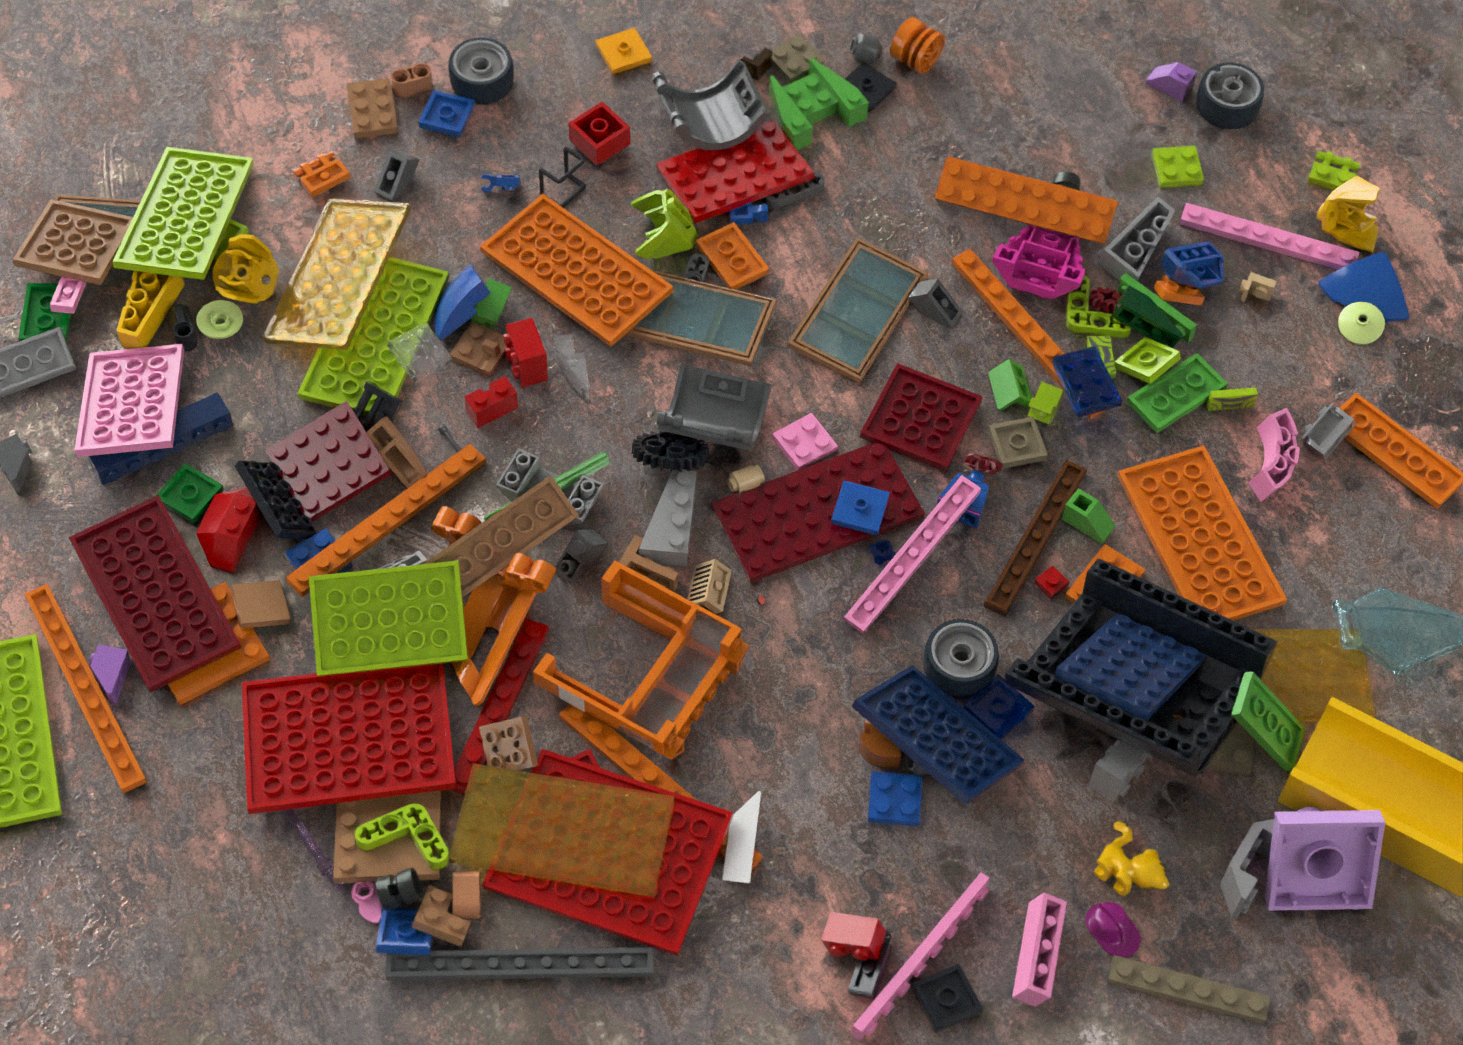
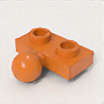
[1154,274,1205,306]

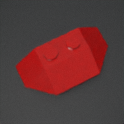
[196,487,262,574]

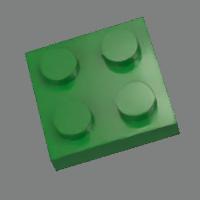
[156,463,224,524]

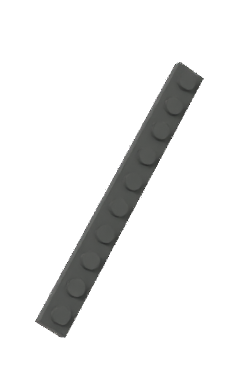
[385,948,653,981]

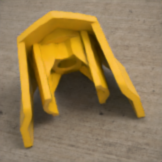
[1317,176,1380,252]
[213,234,280,304]

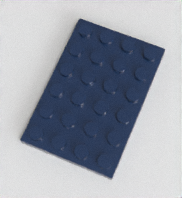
[1054,613,1206,721]
[852,665,1025,805]

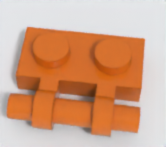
[293,151,350,198]

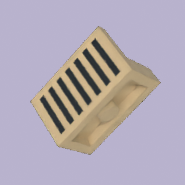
[687,559,732,614]

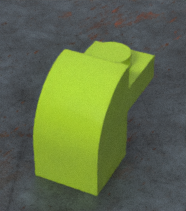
[1027,381,1065,424]

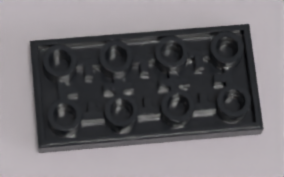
[235,460,317,539]

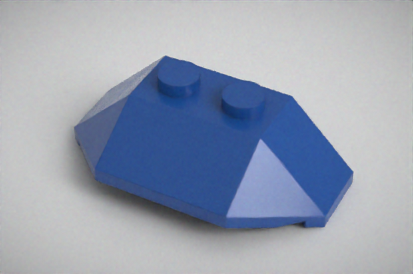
[1161,241,1224,288]

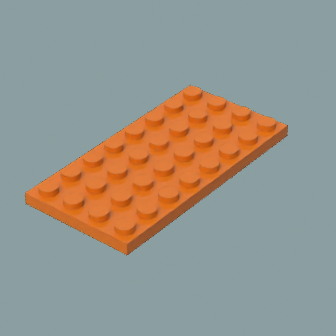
[480,193,674,347]
[1117,445,1287,621]

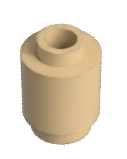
[727,465,765,494]

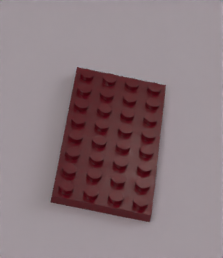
[711,442,925,583]
[68,495,242,693]

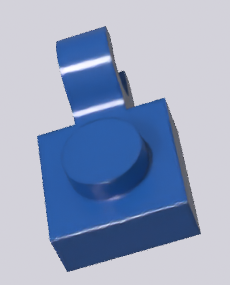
[481,174,520,192]
[730,202,768,225]

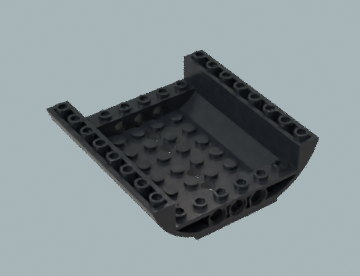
[1005,558,1278,777]

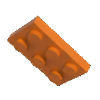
[696,222,770,290]
[1064,544,1145,604]

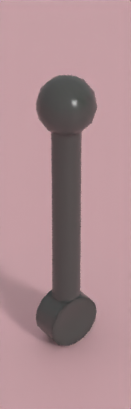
[438,424,461,452]

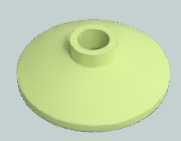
[196,300,243,339]
[1338,302,1385,345]

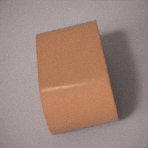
[391,63,433,98]
[453,871,481,920]

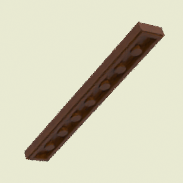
[984,460,1087,617]

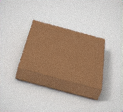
[230,580,290,629]

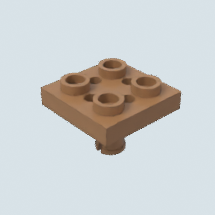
[479,715,538,777]

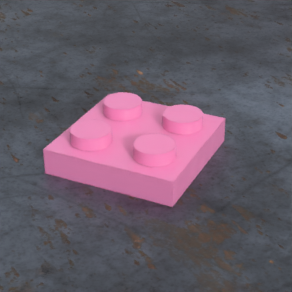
[772,413,838,471]

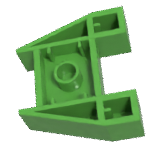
[769,58,868,150]

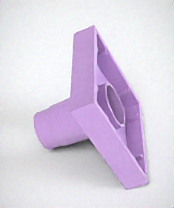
[1264,807,1385,911]

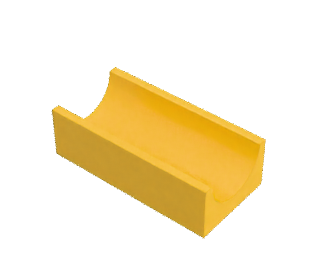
[1277,697,1463,898]

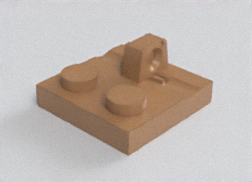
[449,321,506,377]

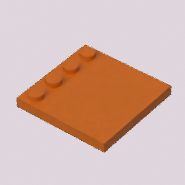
[168,582,270,705]

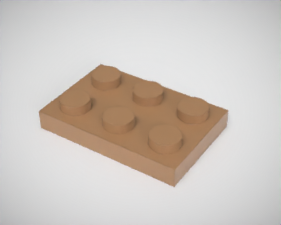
[346,78,398,138]

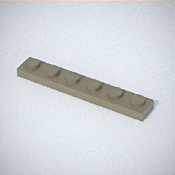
[1107,955,1270,1024]

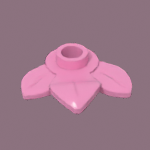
[351,882,383,923]

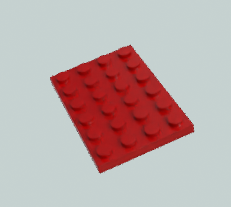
[656,120,814,224]

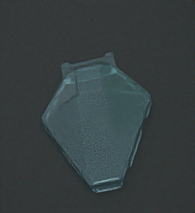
[1332,587,1463,675]

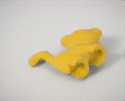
[1094,821,1170,896]

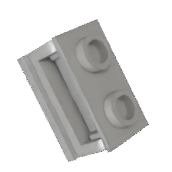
[1301,402,1355,460]

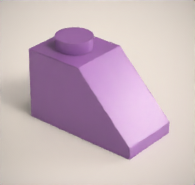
[1145,62,1197,102]
[89,644,132,705]

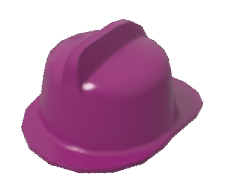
[1085,902,1141,958]

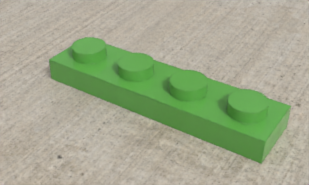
[1118,273,1197,343]

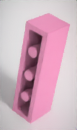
[1012,893,1067,1007]

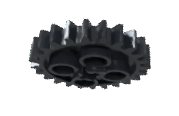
[631,430,709,472]

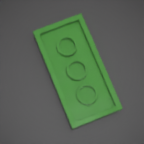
[1126,353,1228,433]
[1232,672,1306,771]

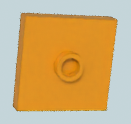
[596,27,652,75]

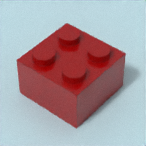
[568,101,631,166]
[503,317,548,388]

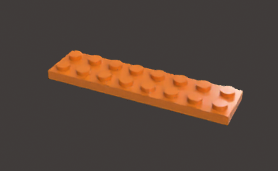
[934,156,1119,245]

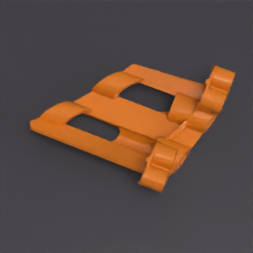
[430,506,556,707]

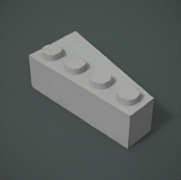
[1097,197,1175,281]
[639,470,697,568]
[1089,739,1153,803]

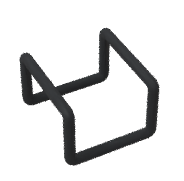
[539,146,586,208]

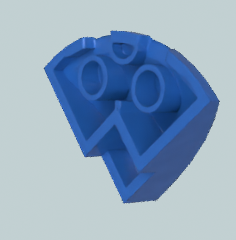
[1318,251,1409,322]
[434,263,491,341]

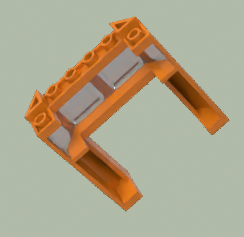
[533,560,750,760]

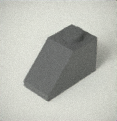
[374,150,420,200]
[909,279,963,328]
[0,434,32,493]

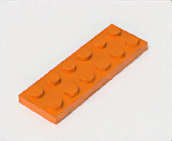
[1340,393,1463,509]

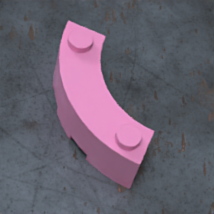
[1248,408,1300,502]

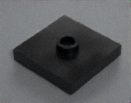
[845,61,897,113]
[911,964,984,1033]

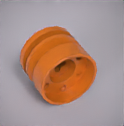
[889,17,945,74]

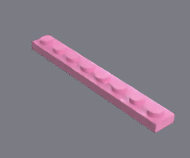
[1180,203,1359,270]
[844,475,981,634]
[851,872,989,1041]

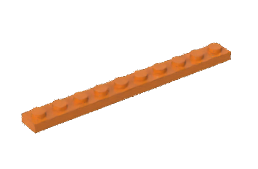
[951,249,1110,419]
[286,444,486,598]
[24,584,147,794]
[559,704,762,870]

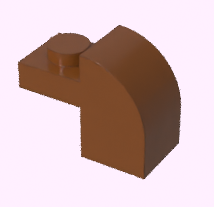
[859,720,901,768]

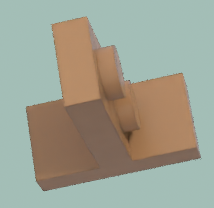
[619,535,678,592]

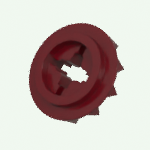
[1089,287,1122,314]
[965,454,1003,474]

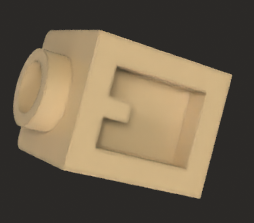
[1239,272,1277,302]

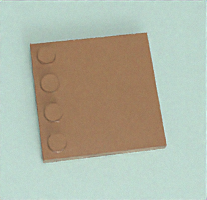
[13,199,133,285]
[333,790,441,883]

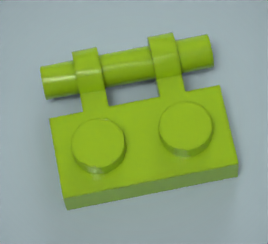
[1307,151,1360,190]

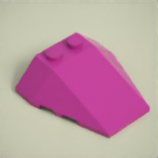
[992,225,1085,299]

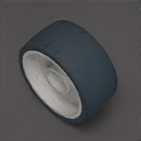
[449,37,514,105]
[1197,62,1264,130]
[923,619,999,698]

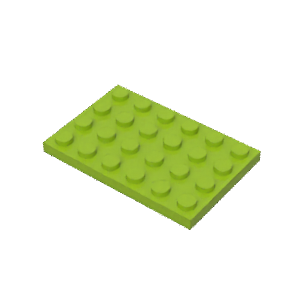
[309,560,468,677]

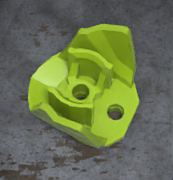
[631,189,699,259]

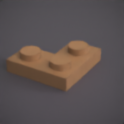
[411,885,471,947]

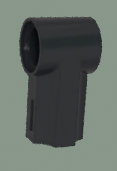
[168,304,198,352]

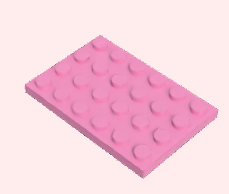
[75,344,184,457]

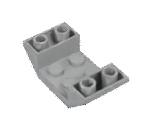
[496,448,604,526]
[1220,819,1274,920]

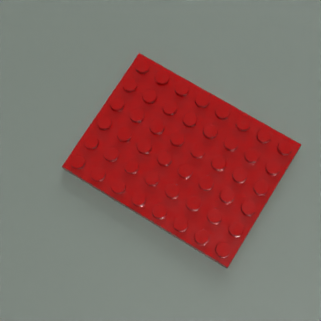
[241,663,456,814]
[482,749,734,956]

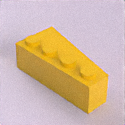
[116,271,185,349]

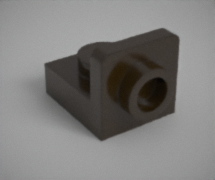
[740,47,772,81]

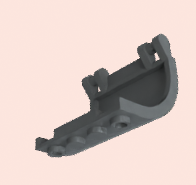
[651,59,770,150]
[656,364,772,451]

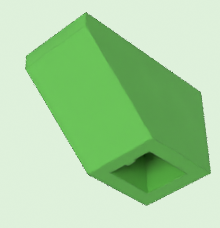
[1062,488,1116,544]

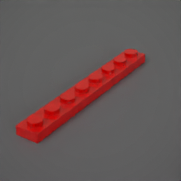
[448,618,549,797]

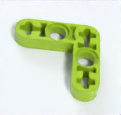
[1066,275,1132,338]
[355,803,449,870]

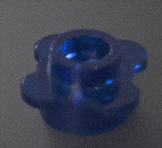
[868,540,896,565]

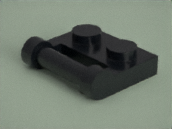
[353,381,403,432]

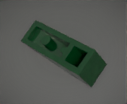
[1112,285,1183,348]

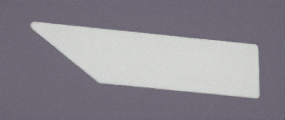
[723,791,761,883]

